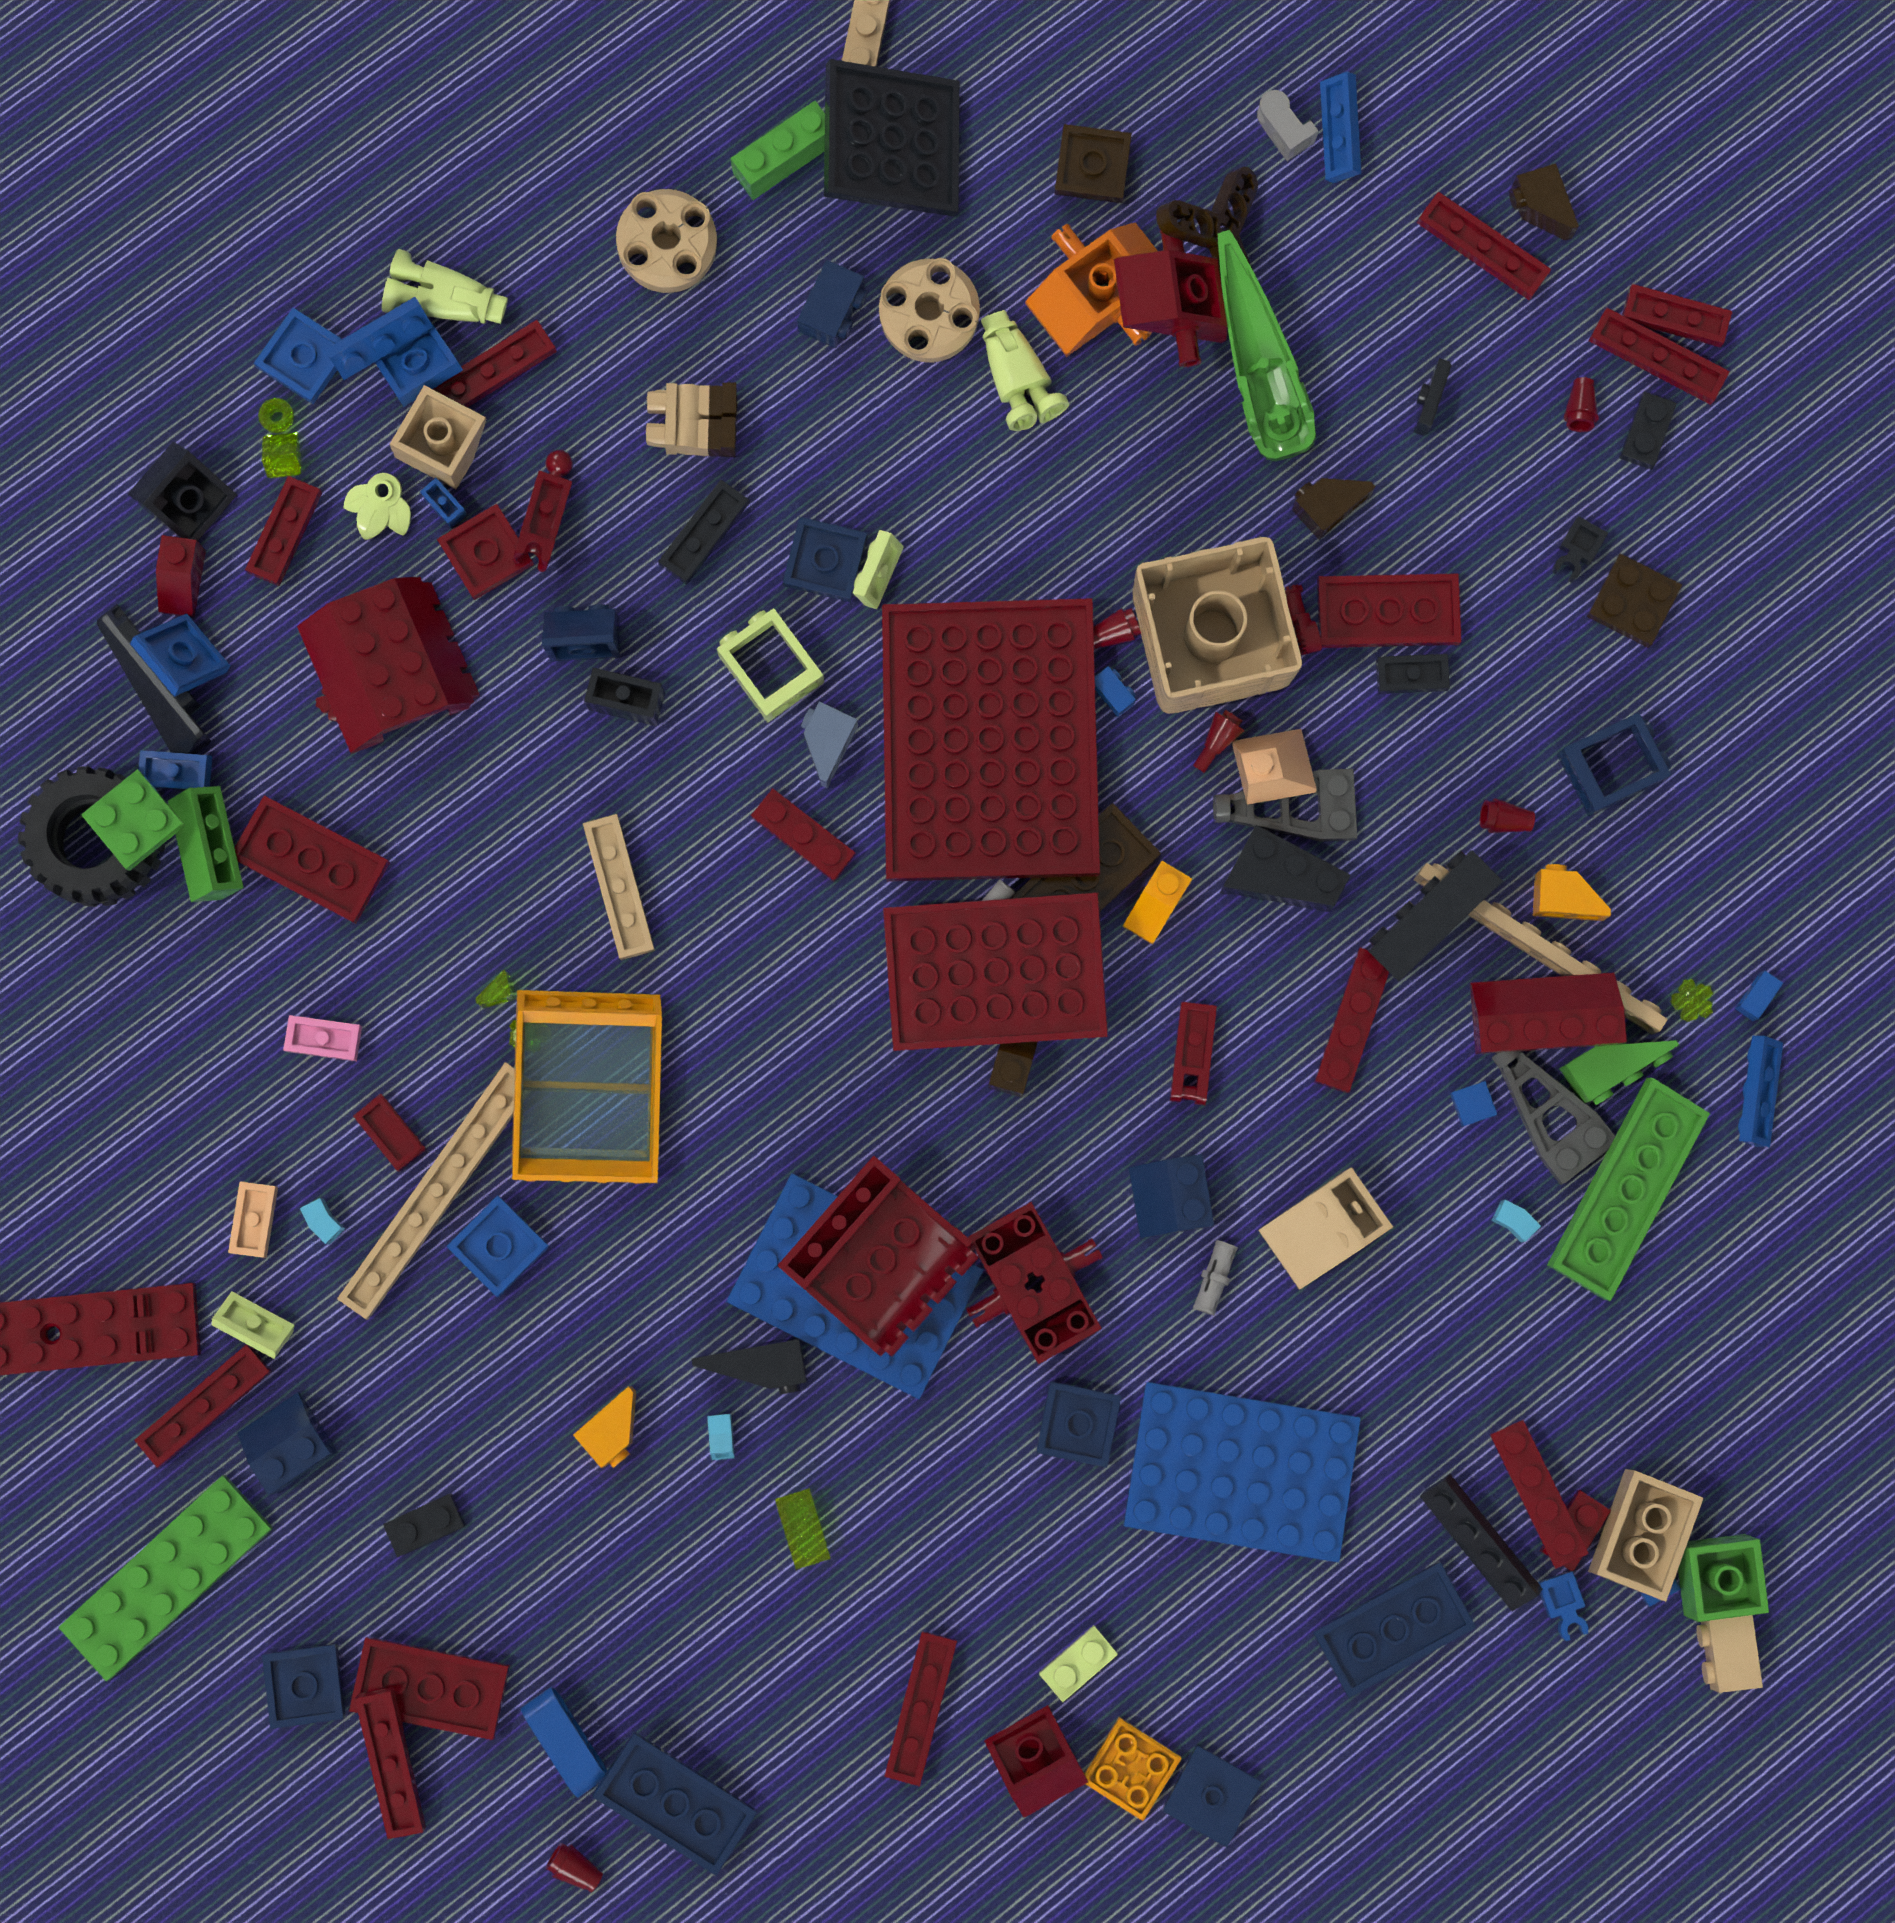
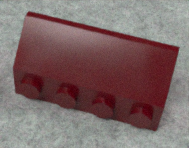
[1470,973,1627,1054]

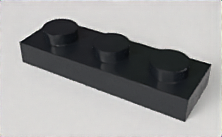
[658,480,749,585]

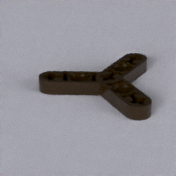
[1156,166,1258,279]

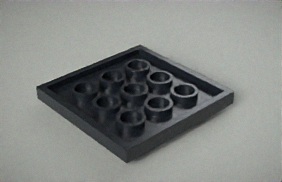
[824,59,960,217]

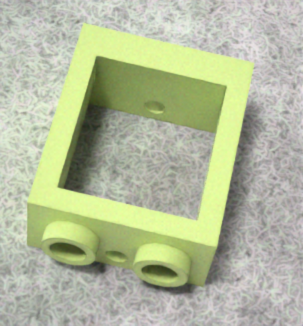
[717,608,824,723]

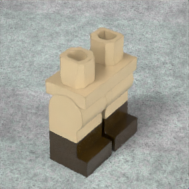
[646,382,737,458]

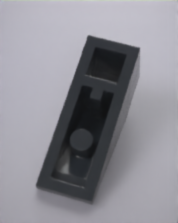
[691,1339,808,1395]

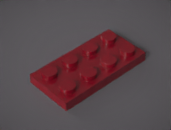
[1317,574,1461,648]
[234,796,390,924]
[349,1637,510,1740]

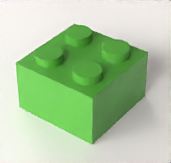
[1678,1534,1769,1622]

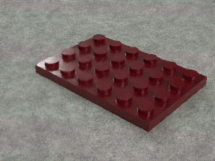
[883,893,1108,1051]

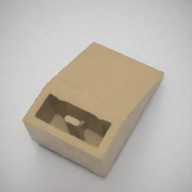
[1258,1167,1393,1290]

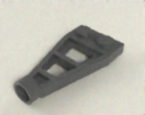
[1213,769,1357,842]
[1491,1051,1615,1185]

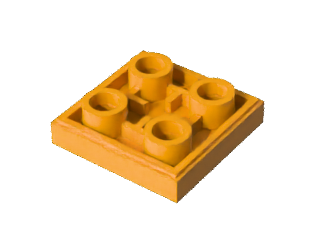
[1084,1717,1182,1821]

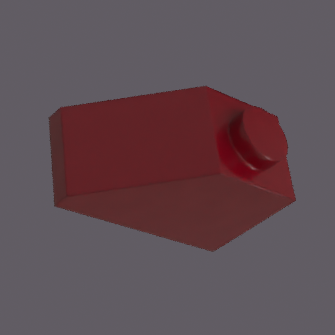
[156,535,206,618]

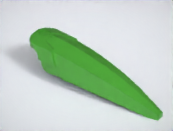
[1218,230,1316,461]

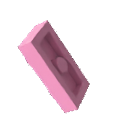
[283,1015,362,1062]

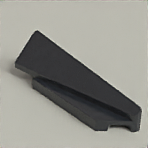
[97,604,212,754]

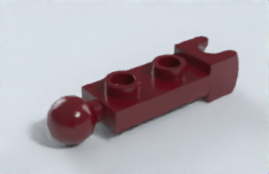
[512,450,573,572]

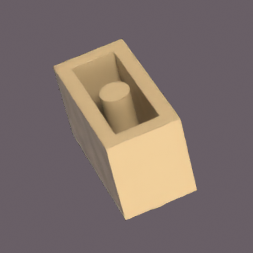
[1697,1615,1763,1693]

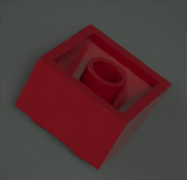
[984,1705,1088,1818]

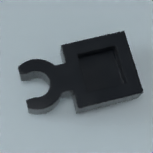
[1552,516,1608,583]

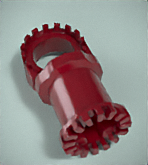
[1285,585,1322,655]

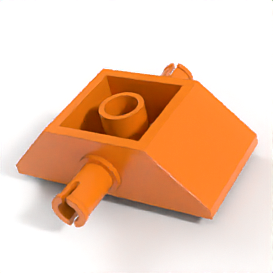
[1025,222,1157,357]

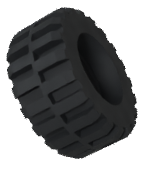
[18,766,165,907]

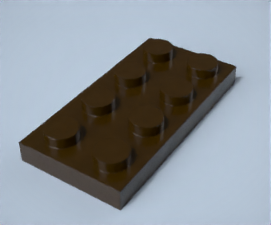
[1011,803,1161,912]

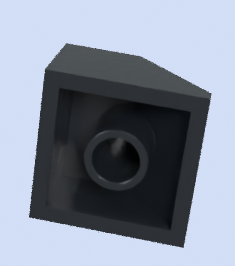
[128,442,237,541]

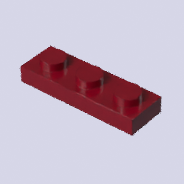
[1622,284,1732,348]
[245,476,322,586]
[751,788,856,882]

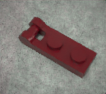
[1170,1002,1217,1105]

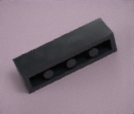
[1368,850,1503,982]

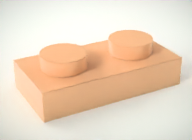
[228,1182,278,1258]

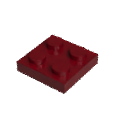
[437,503,534,601]

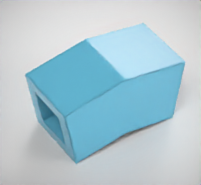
[300,1198,345,1245]
[1491,1200,1541,1243]
[707,1414,735,1460]

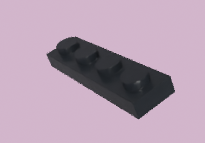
[1420,1474,1543,1612]

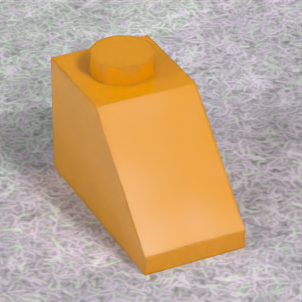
[1122,861,1192,945]
[1533,864,1611,921]
[573,1386,636,1468]

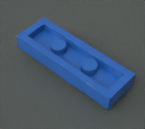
[1320,71,1361,183]
[325,297,433,380]
[1738,1035,1783,1148]

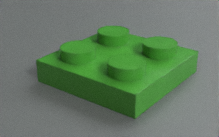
[81,769,186,871]

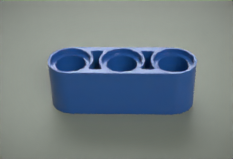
[521,1686,607,1798]

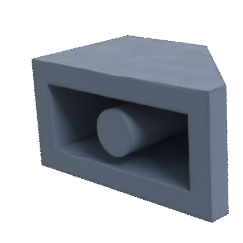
[801,701,858,789]

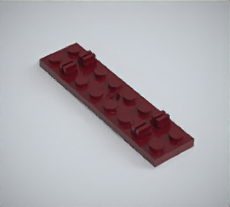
[0,1283,201,1376]

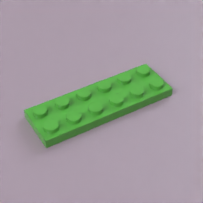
[1547,1078,1710,1301]
[58,1475,273,1682]

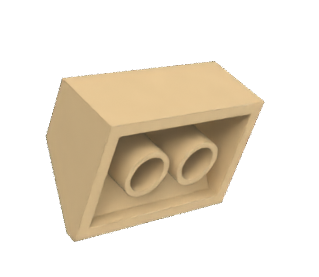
[1588,1469,1703,1602]

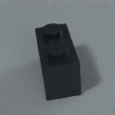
[584,668,665,726]

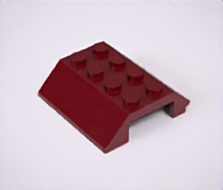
[297,576,480,754]
[777,1156,979,1357]

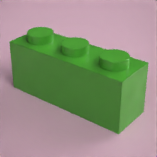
[730,101,825,200]
[168,786,243,902]

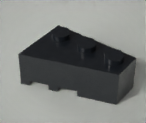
[1220,825,1351,912]

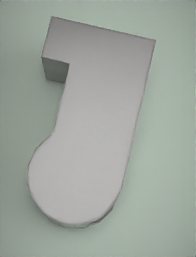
[1257,90,1318,161]

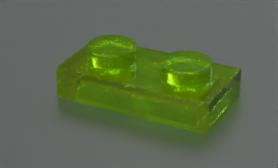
[775,1488,831,1570]

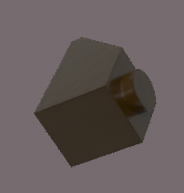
[1509,163,1579,241]
[1292,478,1376,540]
[988,1041,1038,1098]

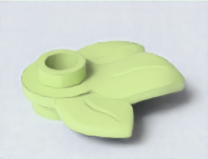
[343,473,411,540]

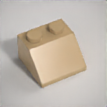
[390,385,486,489]

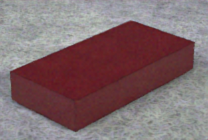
[353,1094,427,1172]

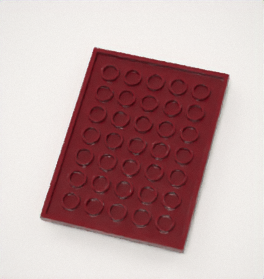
[882,598,1100,882]

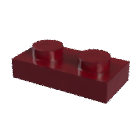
[1540,1490,1611,1571]

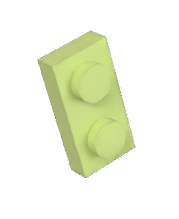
[853,530,904,609]
[211,1291,294,1359]
[1039,1625,1118,1702]

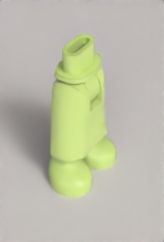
[382,249,508,324]
[981,310,1069,431]

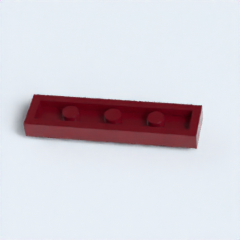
[1417,192,1552,301]
[1588,307,1730,405]
[433,320,557,408]
[1314,947,1389,1094]
[134,1344,272,1468]
[1490,1420,1589,1569]
[884,1631,957,1786]
[355,1687,426,1839]

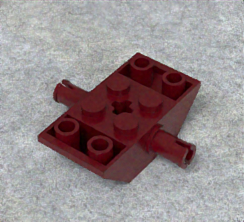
[1114,230,1227,367]
[966,1202,1103,1364]

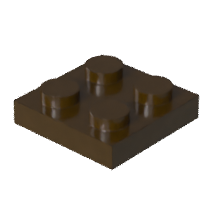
[1054,124,1132,203]
[1586,553,1682,648]

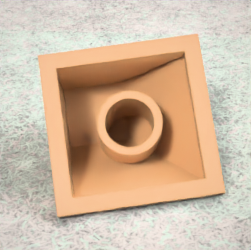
[1232,729,1317,805]

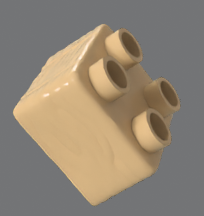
[1133,537,1302,714]

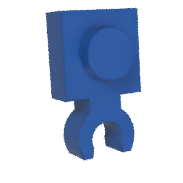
[1538,1571,1588,1641]

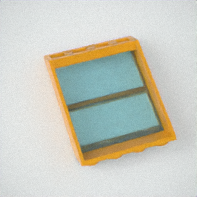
[512,990,662,1184]

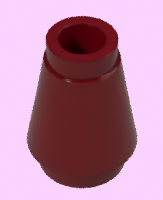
[1563,377,1599,432]
[1093,608,1141,649]
[1479,798,1535,833]
[546,1843,603,1893]

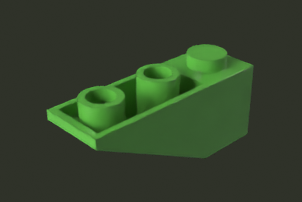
[1559,1040,1679,1105]

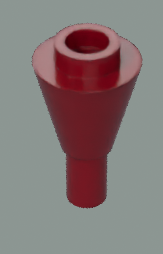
[1193,710,1244,773]

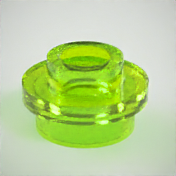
[258,398,294,433]

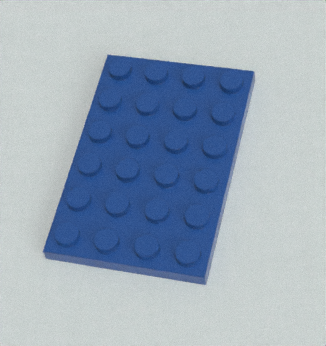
[726,1173,983,1399]
[1123,1382,1360,1563]

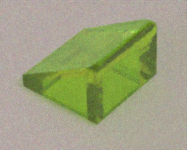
[262,432,301,478]
[475,970,516,1009]

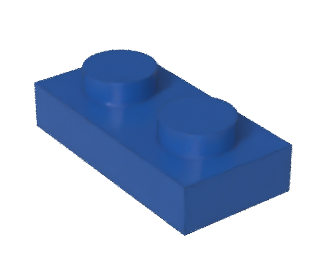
[139,750,212,790]

